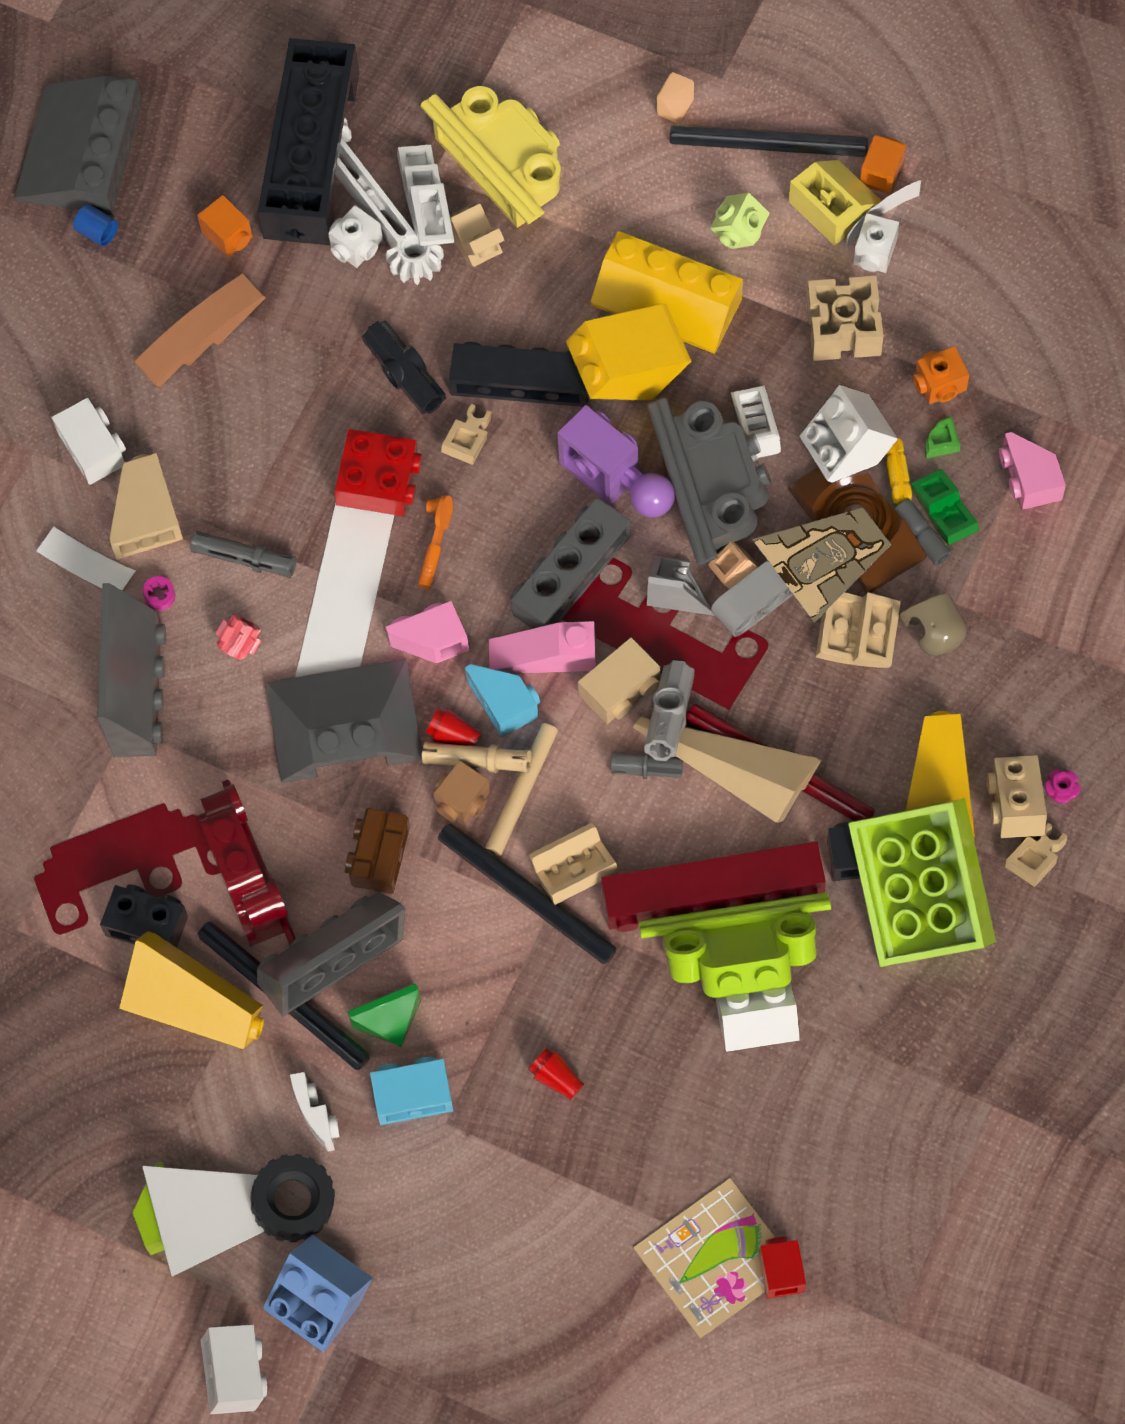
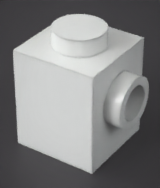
[854,214,899,273]

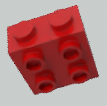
[335,429,423,517]

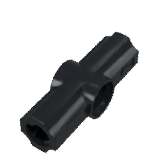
[362,320,446,415]

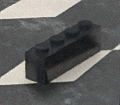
[449,342,588,407]

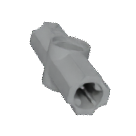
[644,660,694,761]

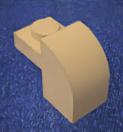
[449,203,505,267]

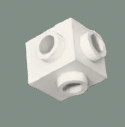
[328,206,383,268]

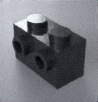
[100,884,188,948]

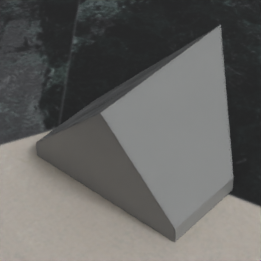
[647,555,715,616]

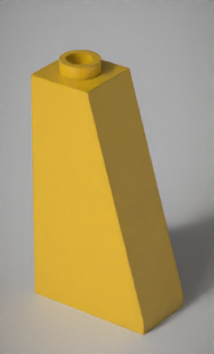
[906,711,975,838]
[120,931,264,1049]

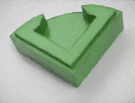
[925,416,961,459]

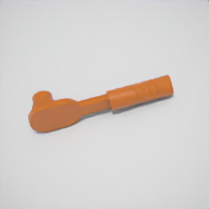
[417,495,453,590]

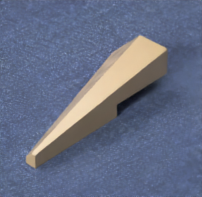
[633,717,821,823]

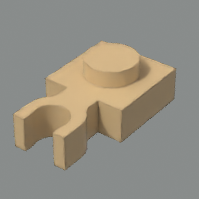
[441,404,492,465]
[1005,823,1068,887]

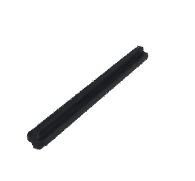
[669,124,869,157]
[438,824,617,964]
[198,921,370,1070]

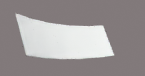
[846,180,921,250]
[37,527,135,590]

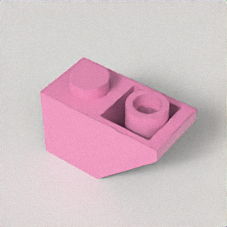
[999,432,1066,510]
[386,601,469,663]

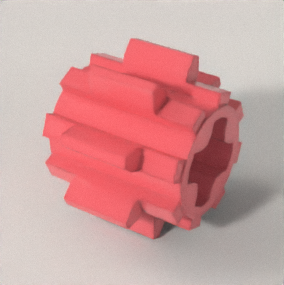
[215,614,262,660]

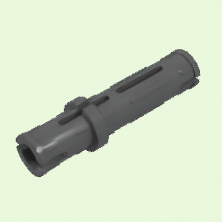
[190,531,297,578]

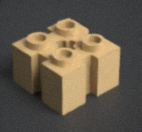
[806,276,884,361]

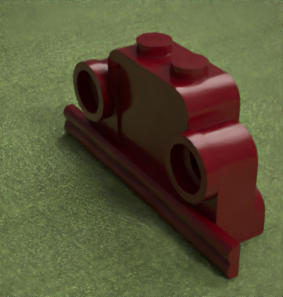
[197,780,296,947]

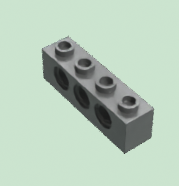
[511,498,631,629]

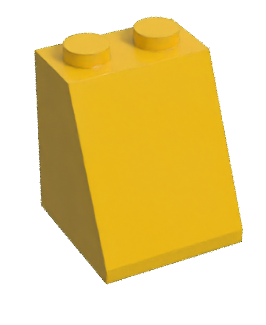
[566,304,692,400]

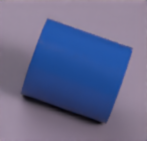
[73,204,118,247]

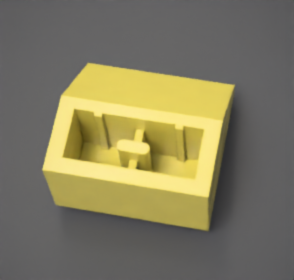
[789,160,882,246]

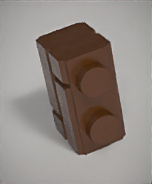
[345,808,410,894]

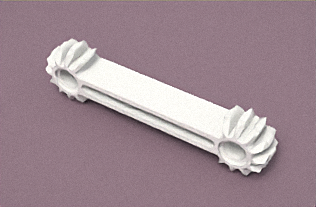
[335,118,444,286]

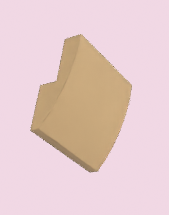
[815,592,901,668]

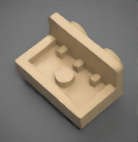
[529,823,619,905]

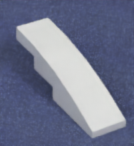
[397,145,454,246]

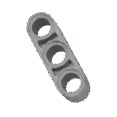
[711,560,793,637]

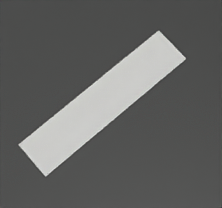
[295,503,394,677]

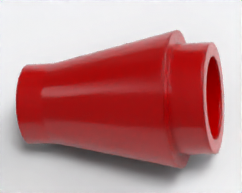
[426,708,482,746]
[528,1047,584,1101]

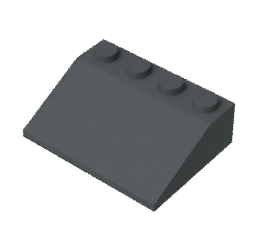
[15,76,143,215]
[97,583,166,757]

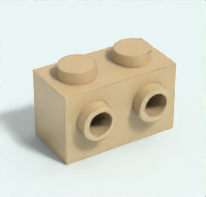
[578,638,660,724]
[987,755,1047,838]

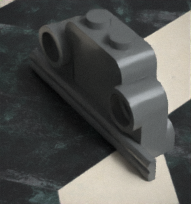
[647,398,771,566]

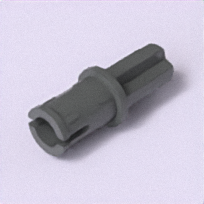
[611,751,683,779]

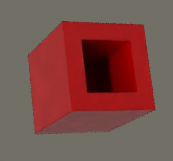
[758,1236,806,1299]

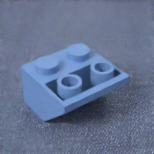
[263,1235,373,1352]

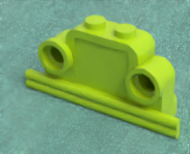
[638,892,831,998]

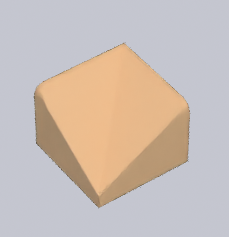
[657,72,694,123]
[708,542,759,589]

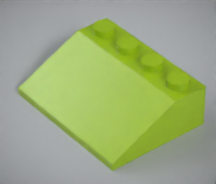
[848,798,996,967]

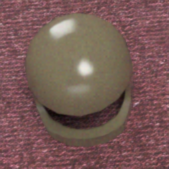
[900,593,967,656]

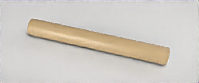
[485,723,558,857]

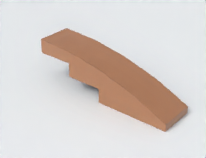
[134,273,266,387]

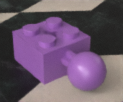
[557,405,675,518]

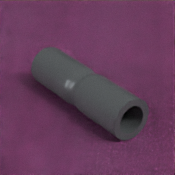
[894,499,952,566]

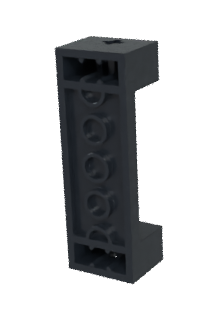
[258,38,360,245]

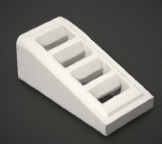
[731,385,781,458]

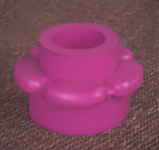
[1044,769,1081,803]

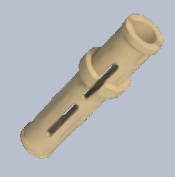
[422,742,532,773]

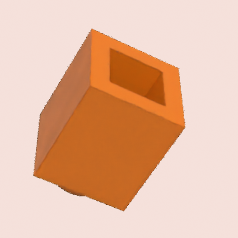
[860,135,906,195]
[197,195,253,258]

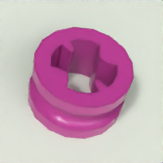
[142,576,175,610]

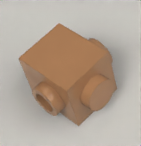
[433,760,490,825]

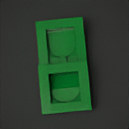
[911,469,979,546]

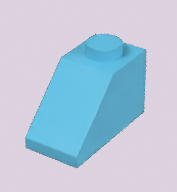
[465,664,540,738]

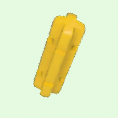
[885,438,912,505]

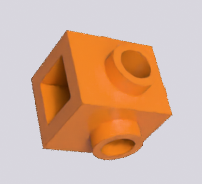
[912,346,970,404]

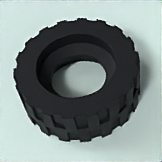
[250,1154,335,1243]

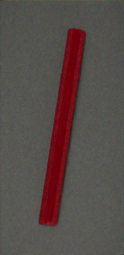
[686,704,875,822]

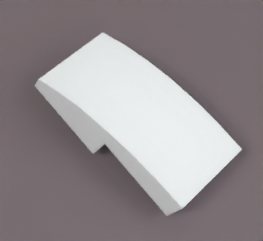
[290,1072,340,1151]

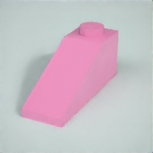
[489,621,596,674]

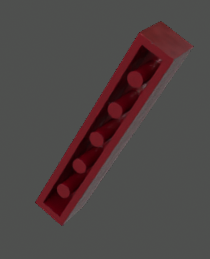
[601,841,826,932]

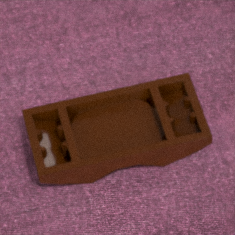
[788,467,926,593]

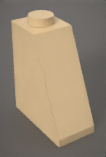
[109,453,183,560]

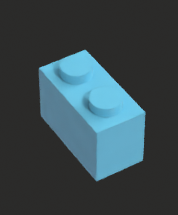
[370,1057,454,1125]

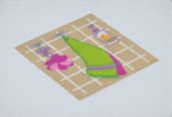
[633,1178,774,1339]

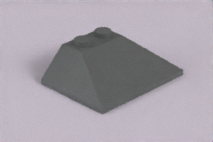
[266,659,422,783]

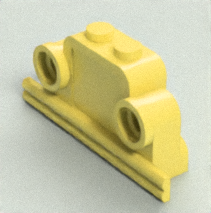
[421,86,561,228]

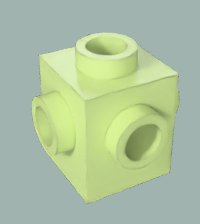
[710,192,770,249]

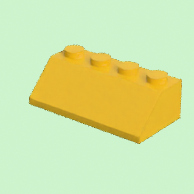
[591,231,743,354]

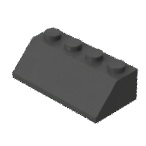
[257,892,405,1017]

